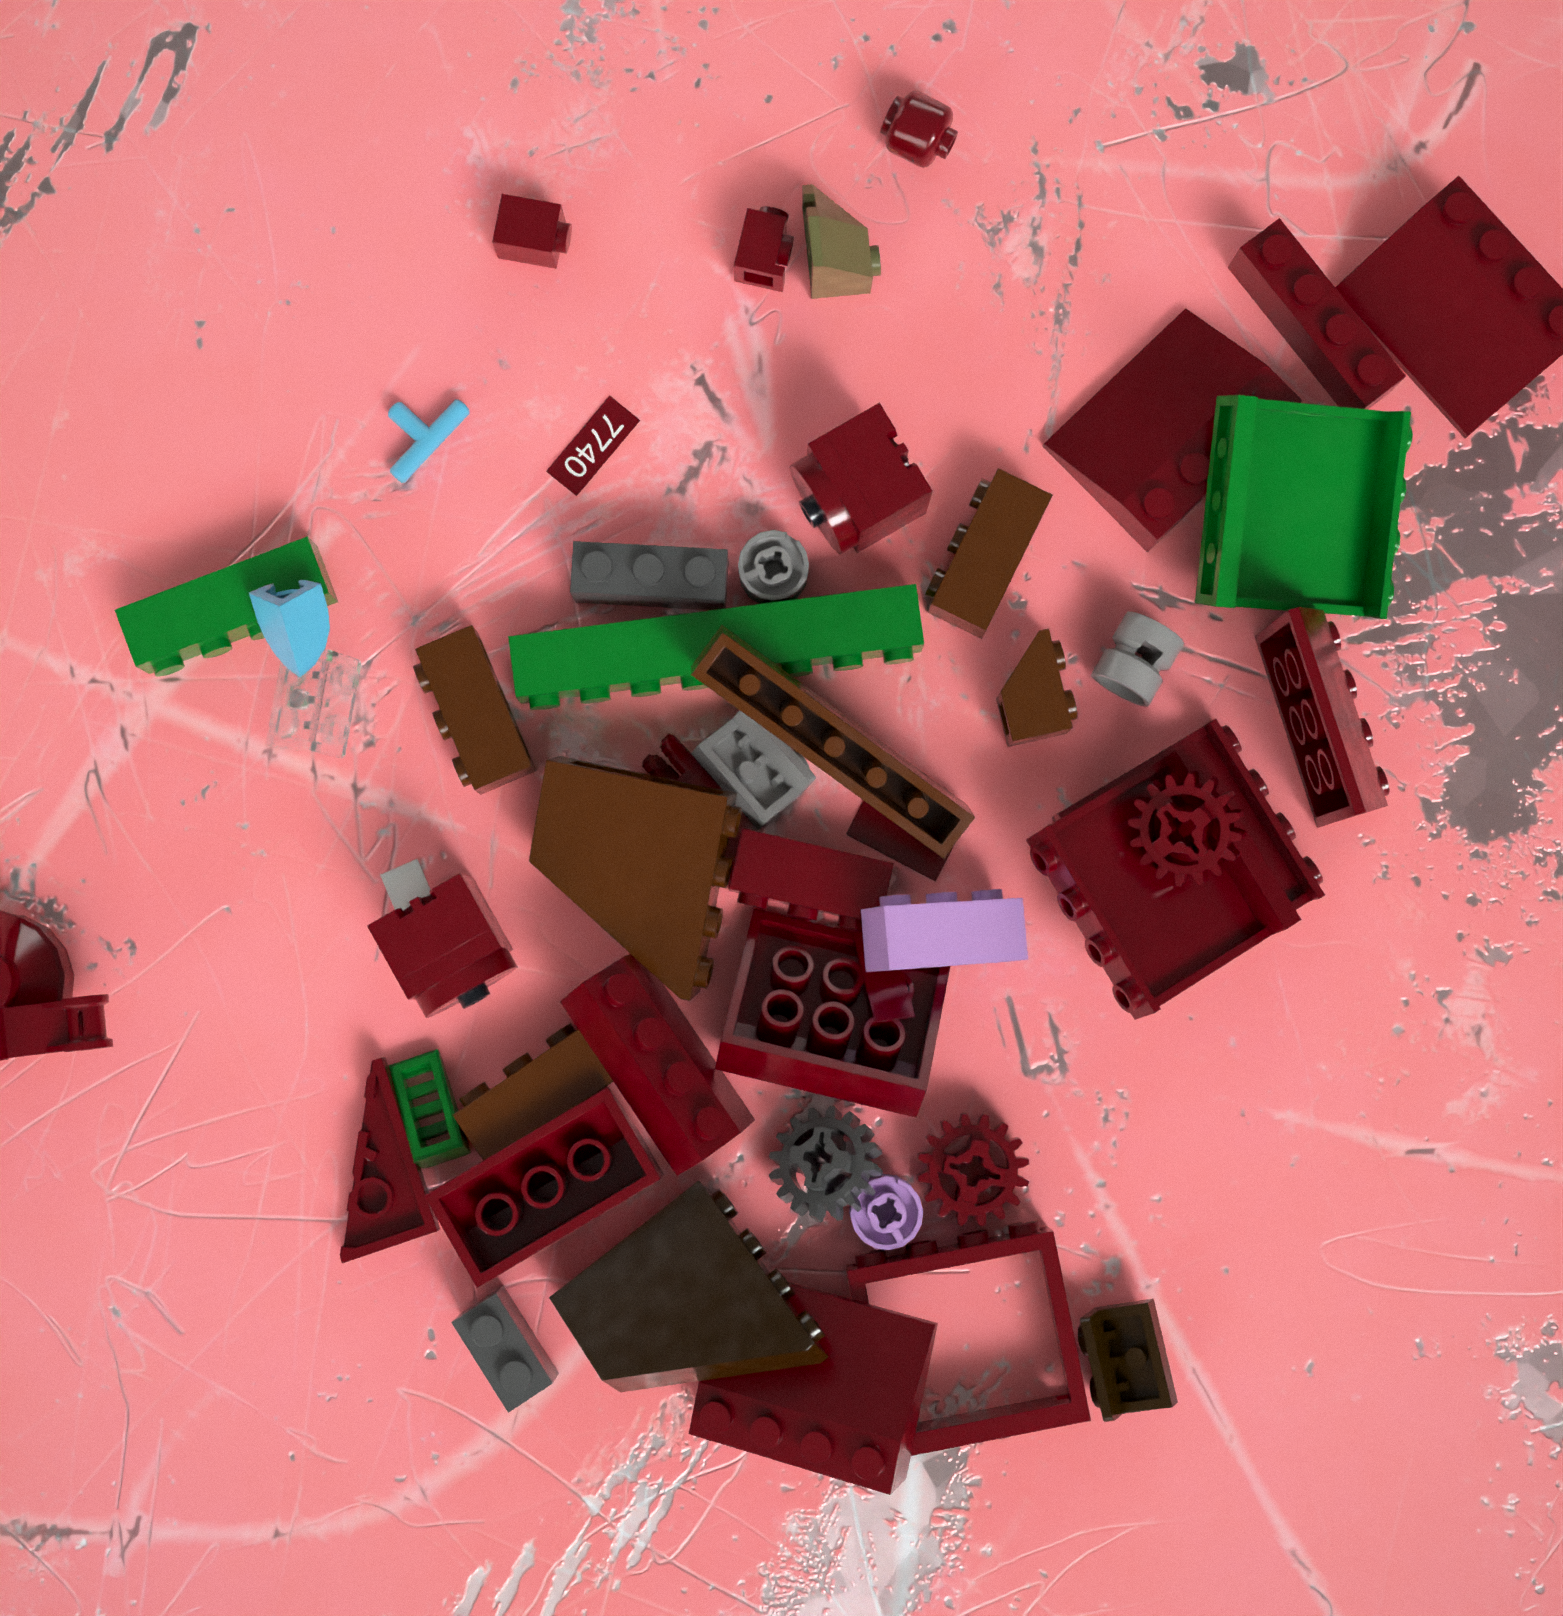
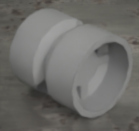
[1091,611,1184,707]

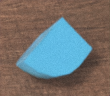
[249,580,330,677]

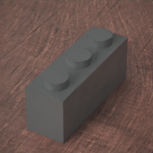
[570,541,729,610]

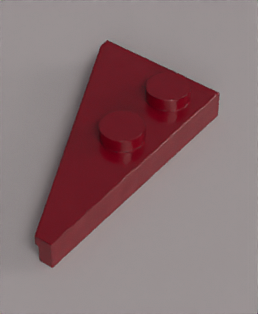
[340,1057,440,1264]

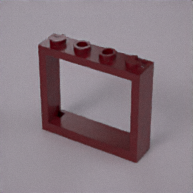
[845,1220,1091,1456]

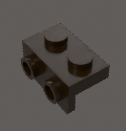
[1078,1298,1178,1422]

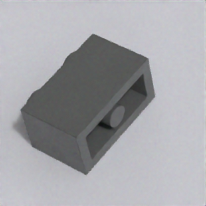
[451,1285,559,1413]

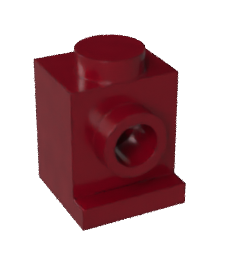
[733,206,794,293]

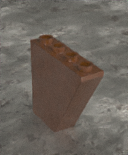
[529,756,742,1001]

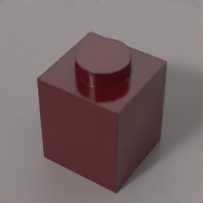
[492,194,572,269]

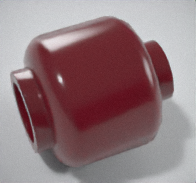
[880,91,958,168]

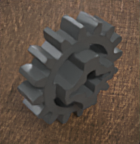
[769,1106,883,1222]

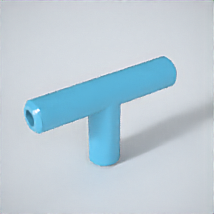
[388,399,470,483]

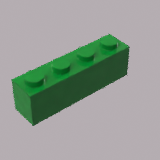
[115,536,339,677]

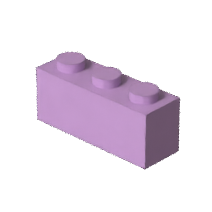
[861,889,1028,972]

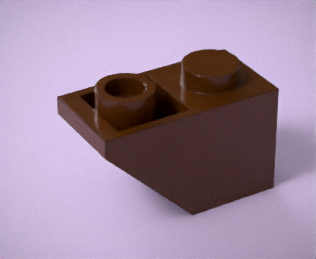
[996,628,1078,747]

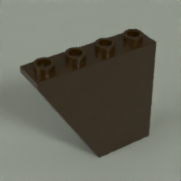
[549,1180,829,1393]

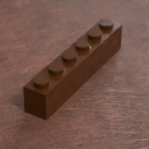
[691,625,975,859]

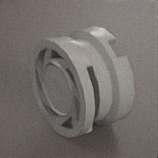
[738,530,809,604]

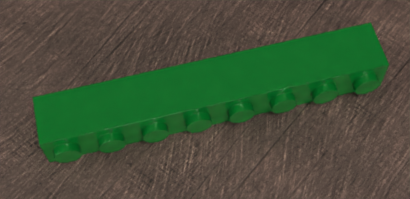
[508,584,924,710]

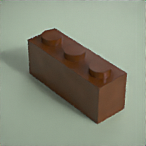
[925,468,1053,639]
[413,625,537,795]
[453,1023,613,1160]

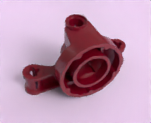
[0,910,114,1061]

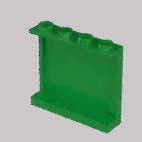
[1195,395,1413,619]

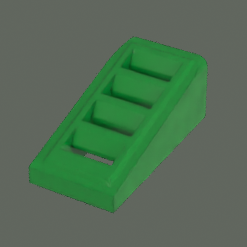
[389,1049,471,1169]

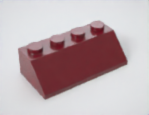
[560,954,755,1176]
[424,1087,664,1288]

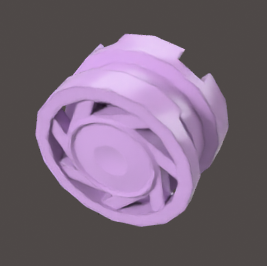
[849,1173,923,1250]

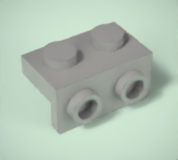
[691,710,816,830]

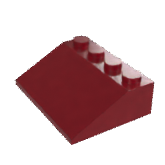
[1335,175,1563,438]
[1042,308,1303,553]
[1254,607,1390,828]
[715,909,950,1118]
[688,1282,938,1495]

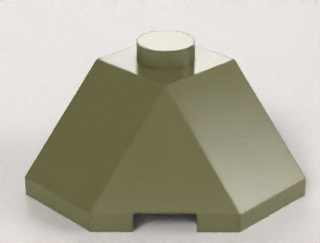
[802,184,881,299]

